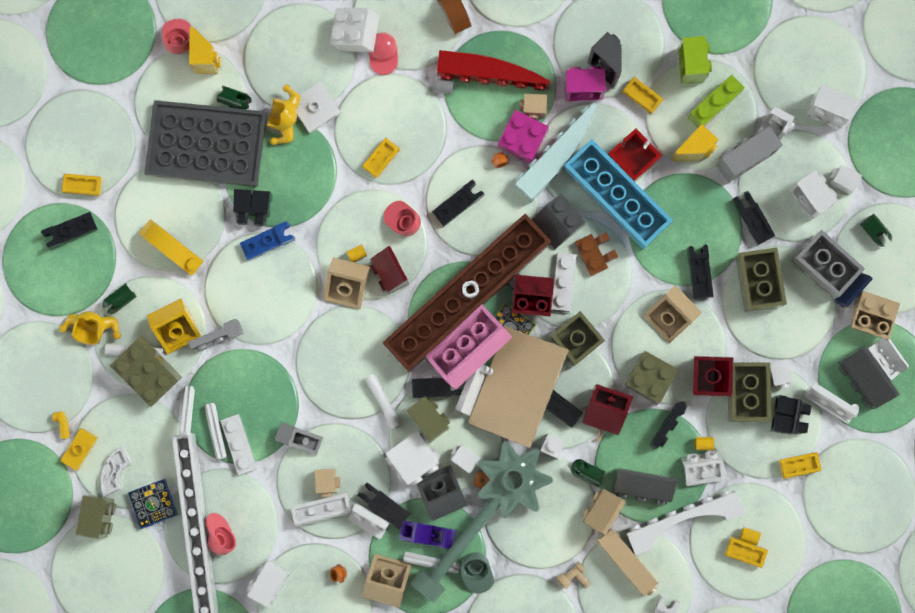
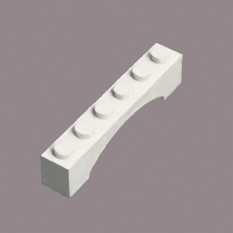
[625,489,745,556]

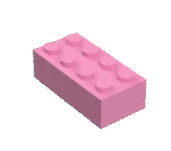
[425,305,512,390]

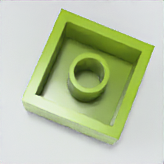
[678,36,712,85]

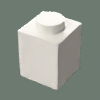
[829,164,863,195]
[770,359,794,389]
[540,433,566,459]
[450,445,481,473]

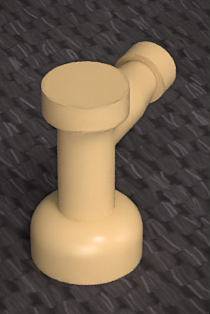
[556,562,591,589]

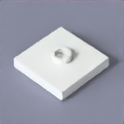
[297,81,342,134]

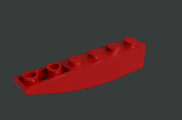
[437,50,550,91]

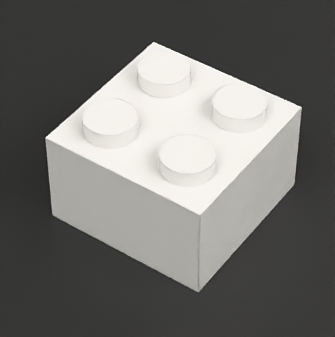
[330,8,379,52]
[806,84,858,129]
[789,170,838,220]
[247,560,292,608]

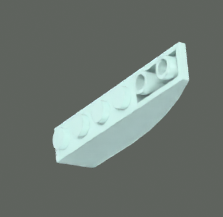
[515,103,597,203]

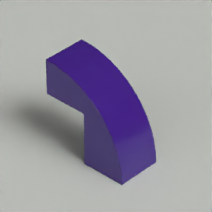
[399,520,457,549]

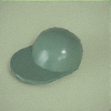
[461,552,494,593]

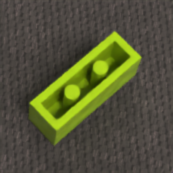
[687,74,745,128]

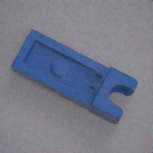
[240,221,296,261]

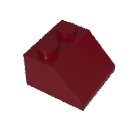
[369,246,409,295]
[693,356,734,396]

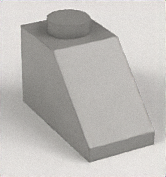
[275,422,323,455]

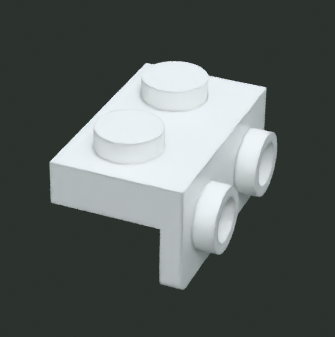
[867,338,909,381]

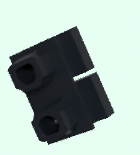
[233,189,272,226]
[770,395,812,435]

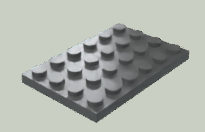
[144,100,267,187]

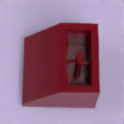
[512,275,554,317]
[582,384,633,436]

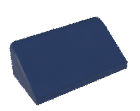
[834,273,873,308]

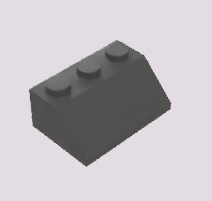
[587,32,622,88]
[838,346,900,410]
[612,468,678,505]

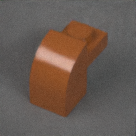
[437,0,472,34]

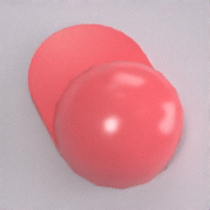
[162,19,191,54]
[369,32,398,75]
[384,201,421,237]
[206,513,236,555]

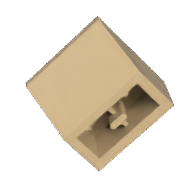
[851,291,900,340]

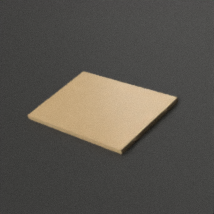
[468,327,569,448]

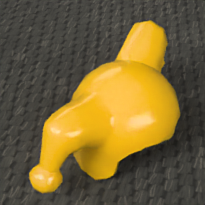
[266,84,301,146]
[59,311,121,345]

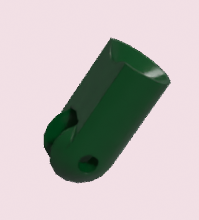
[217,85,252,109]
[860,213,892,247]
[102,283,137,314]
[571,459,606,487]

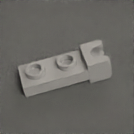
[188,319,244,352]

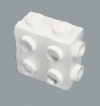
[385,431,440,486]

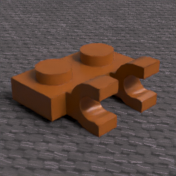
[575,232,618,276]

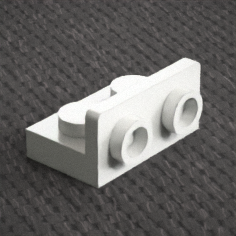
[765,106,795,140]
[681,451,725,486]
[348,503,390,539]

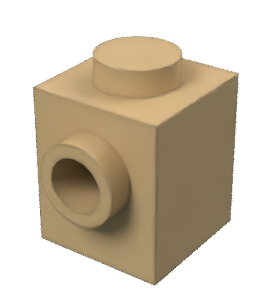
[520,94,547,120]
[315,469,340,497]

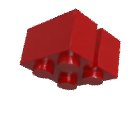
[608,128,662,182]

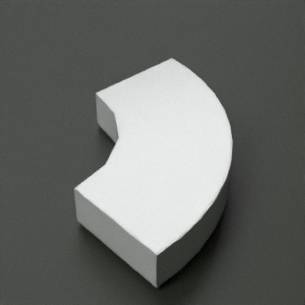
[100,446,132,497]

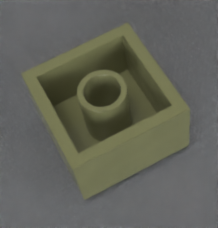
[549,311,605,367]
[624,351,679,405]
[407,396,450,443]
[75,495,116,539]

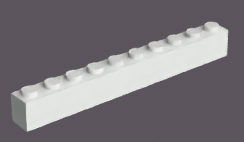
[172,433,219,613]

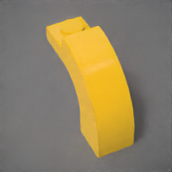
[138,219,204,276]

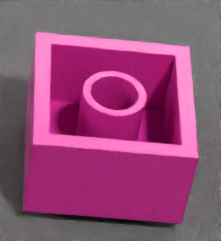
[564,66,606,102]
[498,110,549,164]

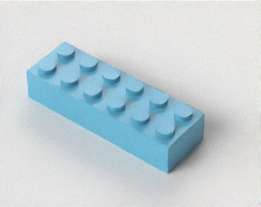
[563,139,673,250]

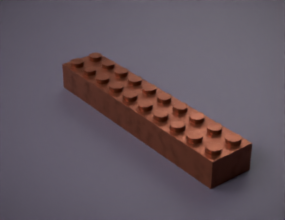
[382,214,551,373]

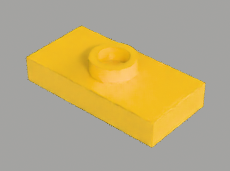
[622,77,664,115]
[362,137,400,179]
[61,173,103,196]
[60,428,98,471]
[778,452,822,479]
[724,537,768,568]

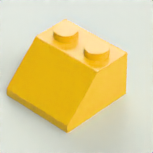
[189,27,221,74]
[671,124,719,162]
[147,298,201,355]

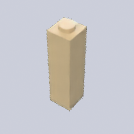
[596,528,659,596]

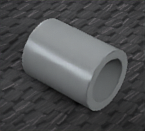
[435,79,454,95]

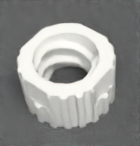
[462,281,479,299]

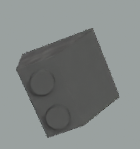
[532,194,586,250]
[417,465,468,521]

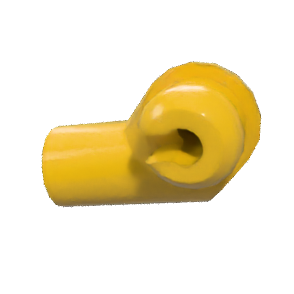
[52,411,70,439]

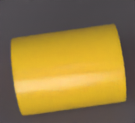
[346,244,367,262]
[695,437,714,450]
[739,527,761,545]

